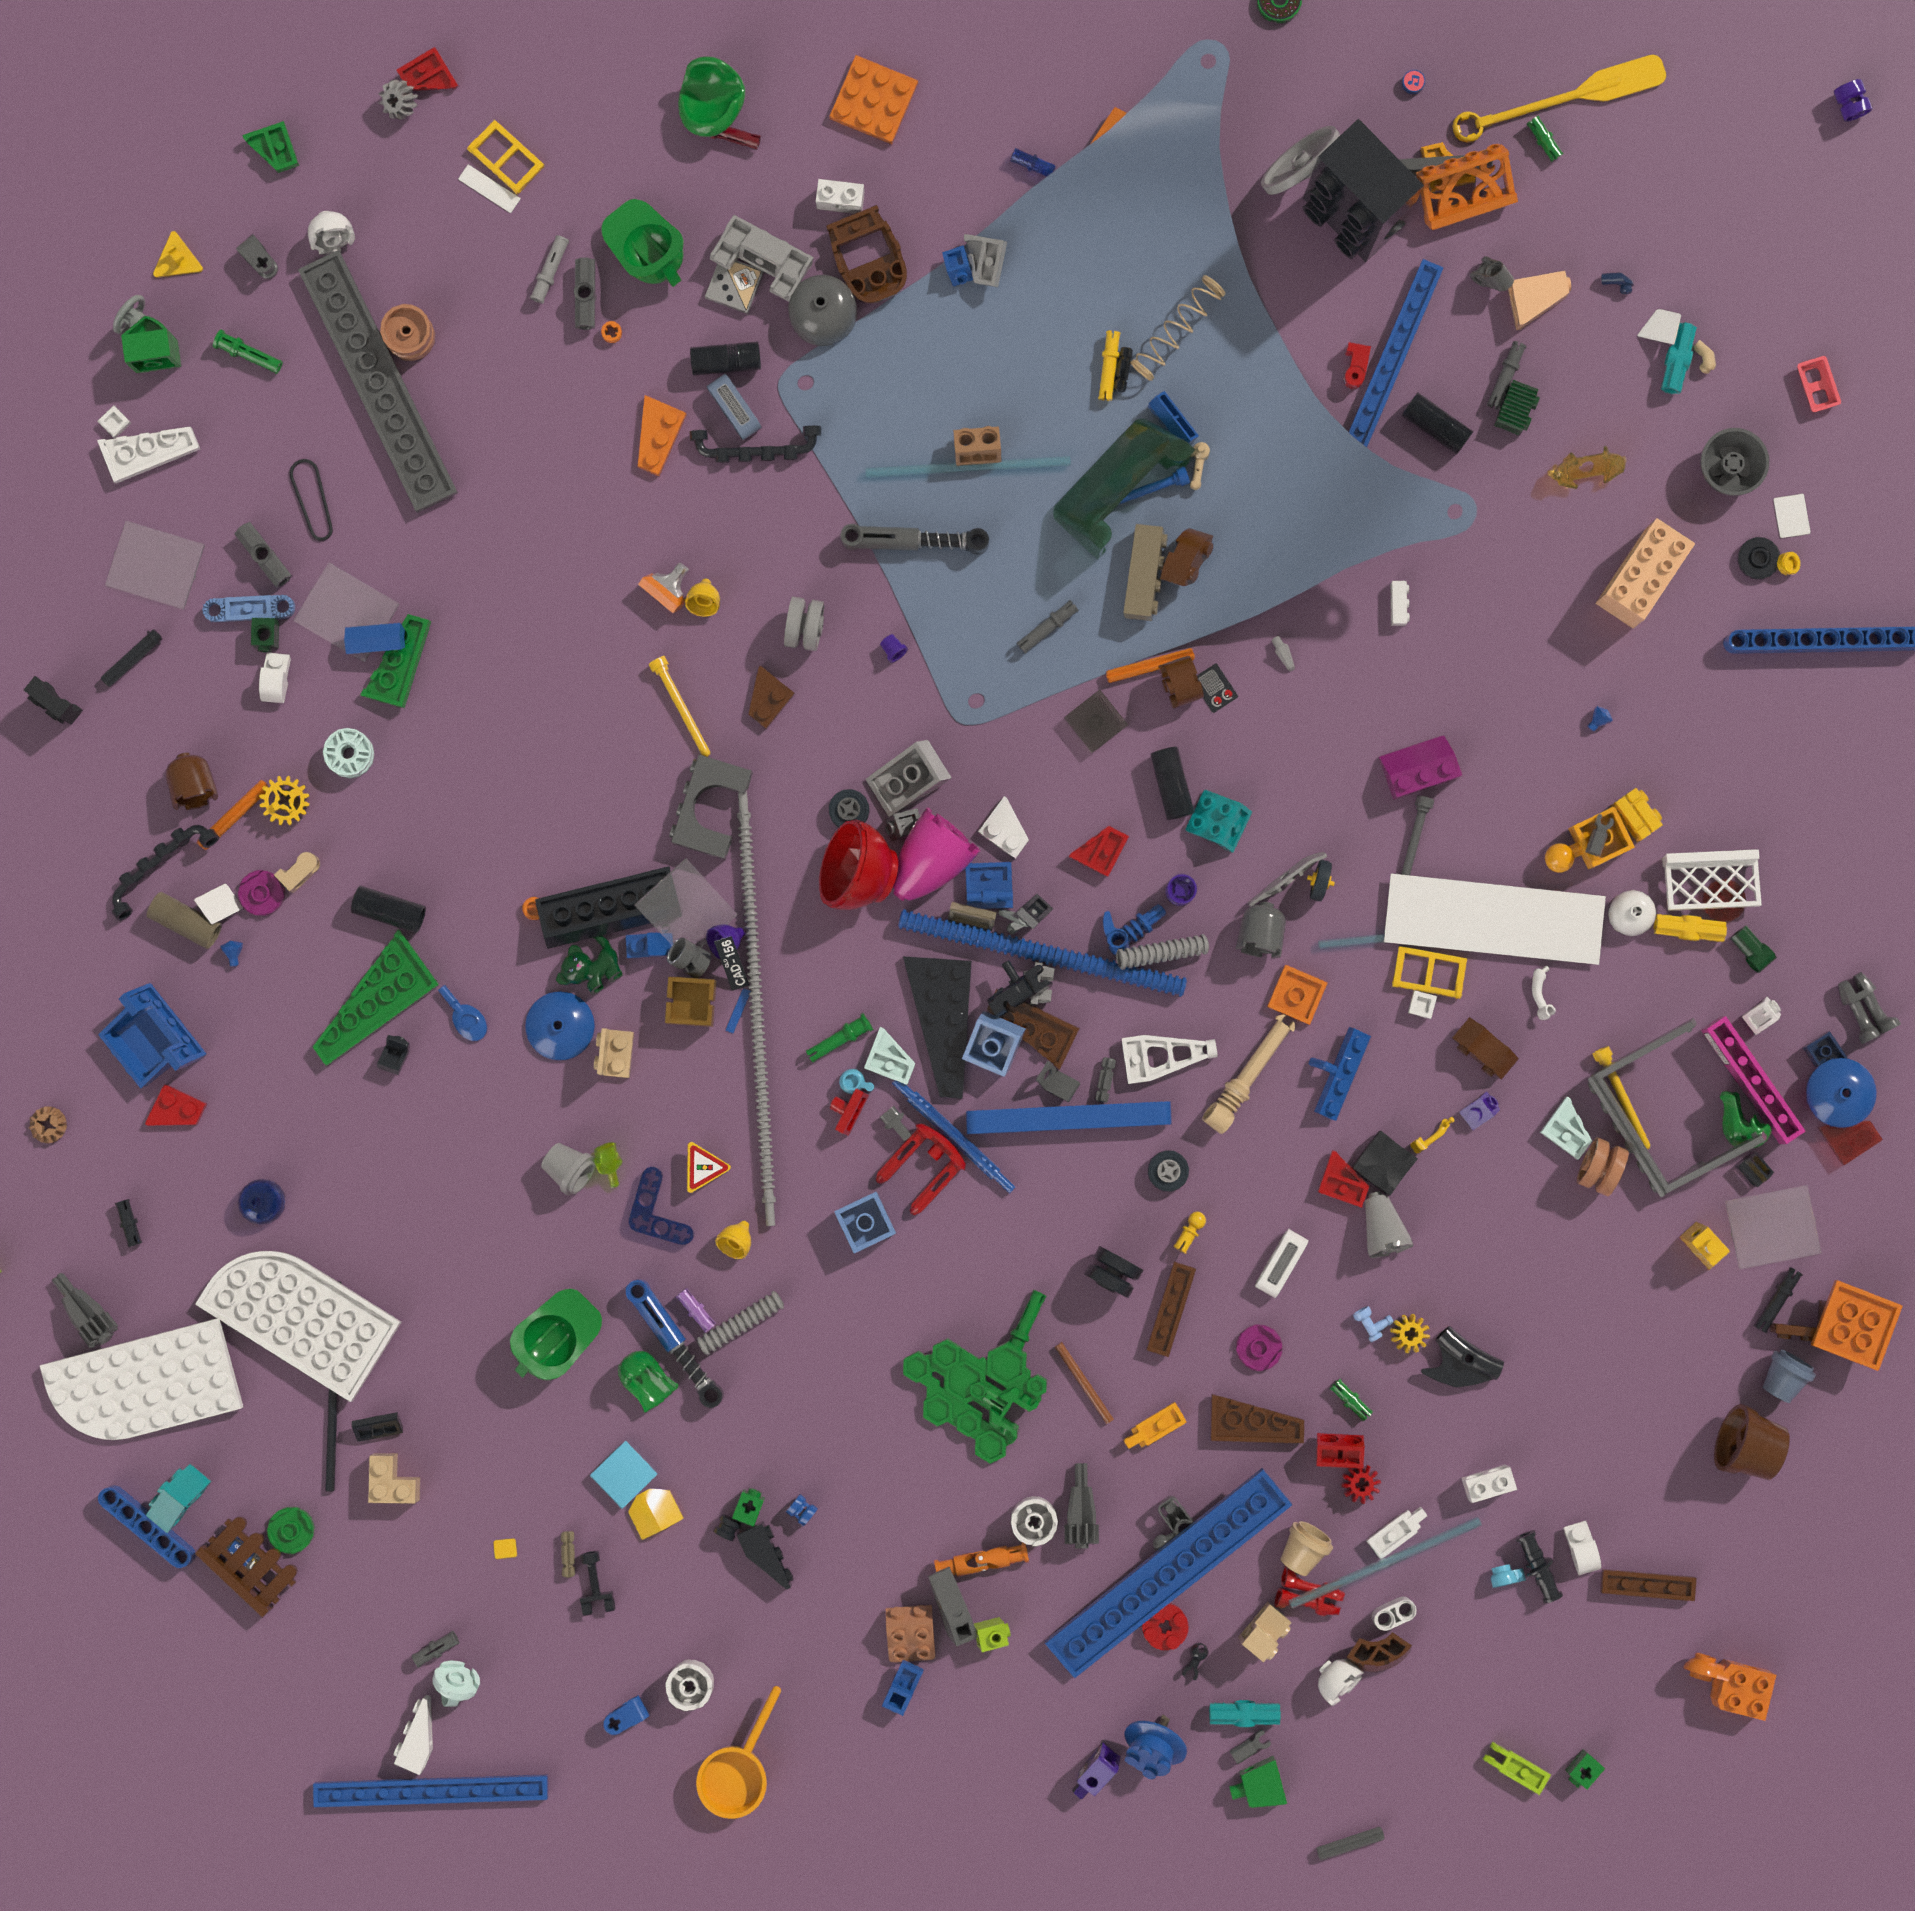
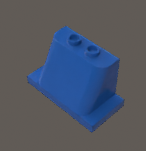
[98,983,207,1089]

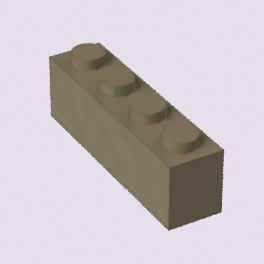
[1123,524,1168,621]

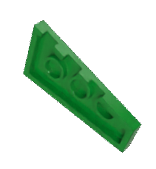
[360,614,431,709]

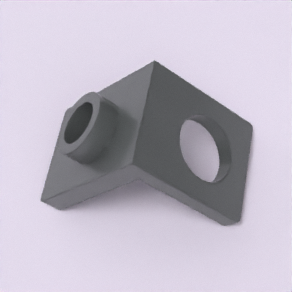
[1036,1061,1080,1102]

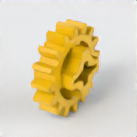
[259,776,310,826]

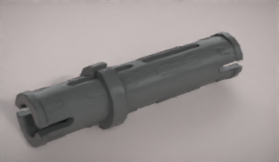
[1486,341,1527,410]
[1016,600,1079,654]

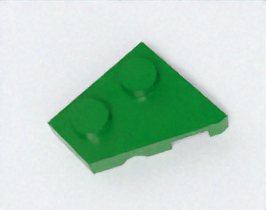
[242,121,300,173]

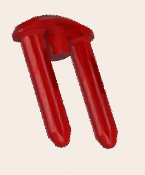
[875,1123,966,1215]

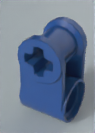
[603,1695,650,1735]

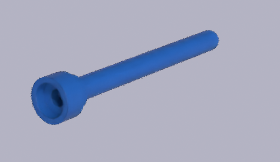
[1084,466,1190,516]

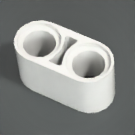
[1372,1597,1417,1631]

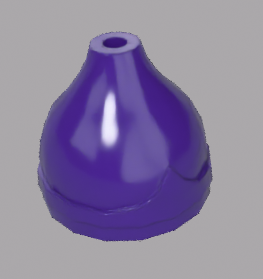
[706,924,745,959]

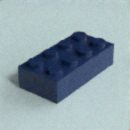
[1802,1031,1848,1092]

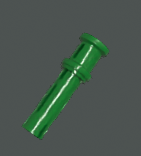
[213,329,283,374]
[806,1013,874,1063]
[1009,1289,1047,1350]

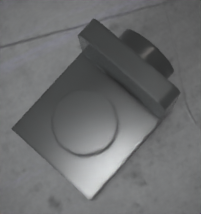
[885,808,920,841]

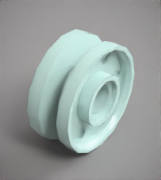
[323,728,375,778]

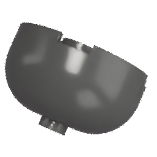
[788,275,857,346]

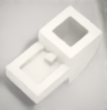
[259,653,291,703]
[1563,1521,1601,1576]

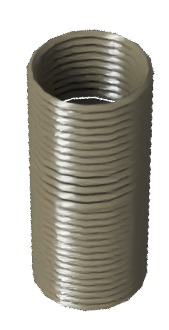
[147,892,222,949]

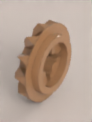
[29,1106,67,1143]

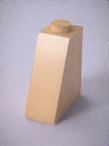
[1508,271,1571,330]

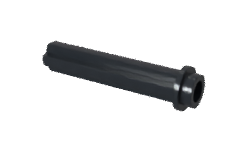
[101,629,163,687]

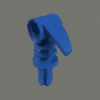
[1103,904,1166,956]

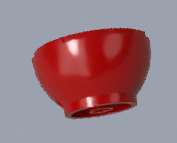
[819,819,898,910]

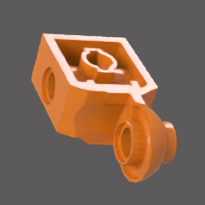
[1683,1653,1776,1721]

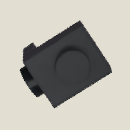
[377,1035,410,1075]

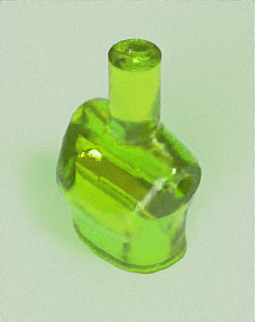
[594,1142,622,1188]

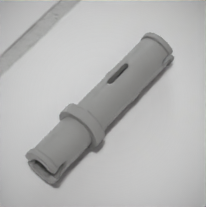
[530,235,569,304]

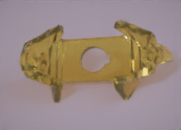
[1547,446,1627,489]

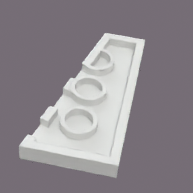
[97,427,200,484]

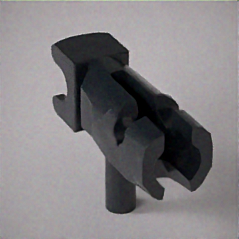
[987,960,1053,1018]

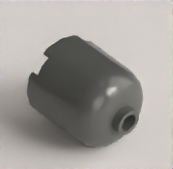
[1235,902,1286,959]

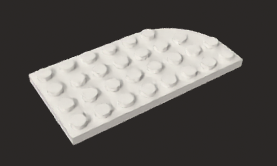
[195,1251,401,1402]
[40,1318,243,1440]

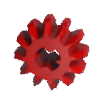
[1341,1465,1381,1504]

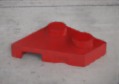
[396,47,459,91]
[1069,826,1129,877]
[145,1084,207,1126]
[1317,1150,1369,1208]

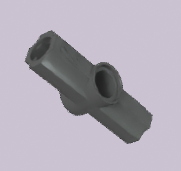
[574,258,597,330]
[234,522,293,588]

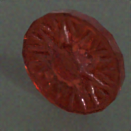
[1702,879,1746,922]

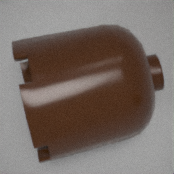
[165,753,219,810]

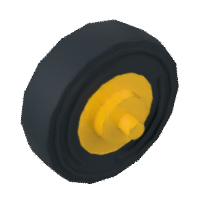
[1307,860,1335,902]

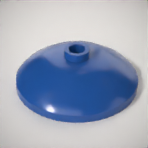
[525,991,595,1060]
[1806,1058,1877,1128]

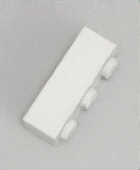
[1390,581,1410,626]

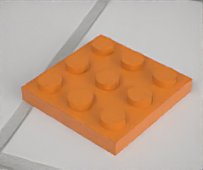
[829,55,918,144]
[1811,1280,1903,1371]

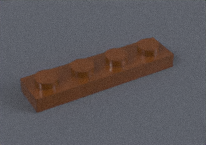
[1146,1262,1196,1357]
[1600,1569,1697,1601]

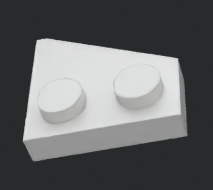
[978,796,1029,859]

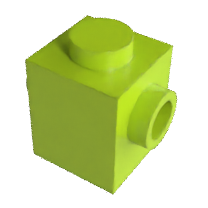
[974,1617,1011,1652]

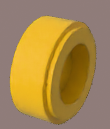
[1777,552,1800,575]

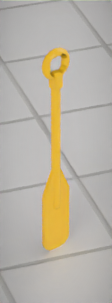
[1452,55,1666,143]

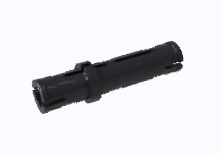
[1753,1267,1803,1334]

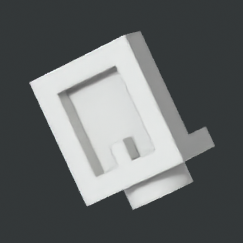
[1742,997,1781,1035]

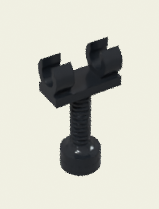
[580,1551,615,1616]

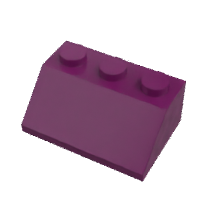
[1379,735,1462,800]

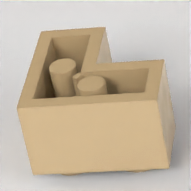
[368,1453,420,1503]
[1238,1601,1291,1663]

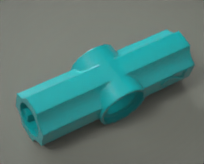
[1661,322,1697,394]
[1209,1700,1281,1727]

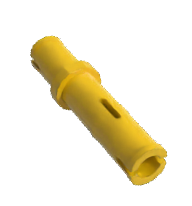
[1098,330,1121,401]

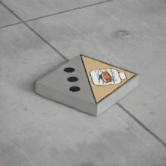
[705,260,764,314]

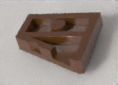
[748,666,795,730]

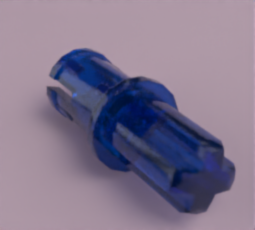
[1010,148,1056,176]

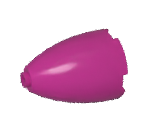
[893,807,980,901]

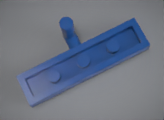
[1309,1027,1371,1121]

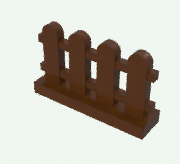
[195,1516,298,1618]

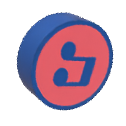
[1402,70,1425,94]

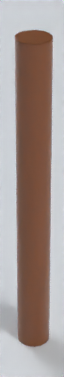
[1055,1342,1114,1424]

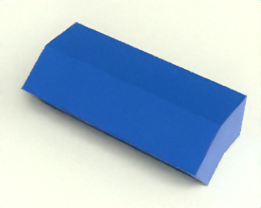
[1148,391,1199,451]
[344,623,405,654]

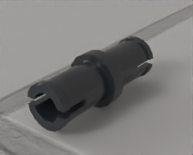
[115,1199,142,1247]

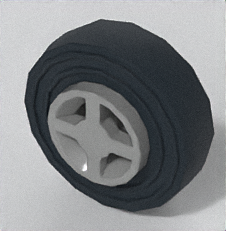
[1148,1150,1189,1192]

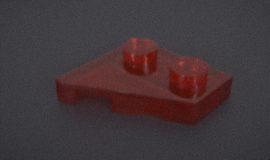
[1818,1121,1883,1165]

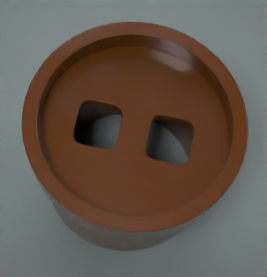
[1714,1404,1790,1480]

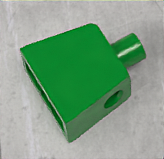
[1229,1756,1287,1808]

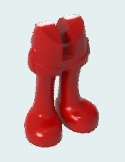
[1274,1566,1345,1616]

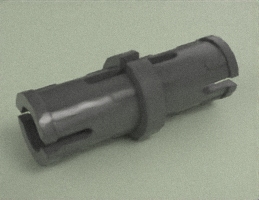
[411,1631,460,1668]

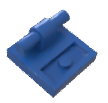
[966,862,1013,909]

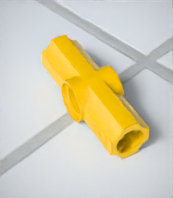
[1653,914,1727,942]

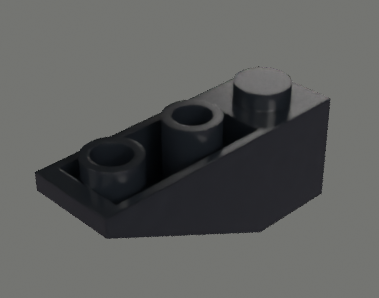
[737,1521,794,1590]

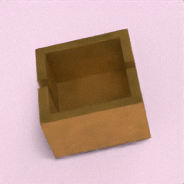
[665,977,717,1027]

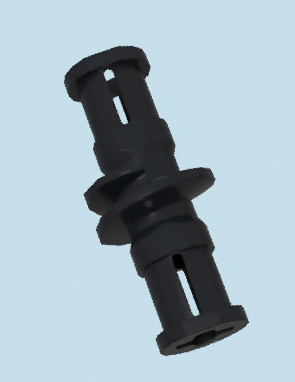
[1515,1530,1563,1603]

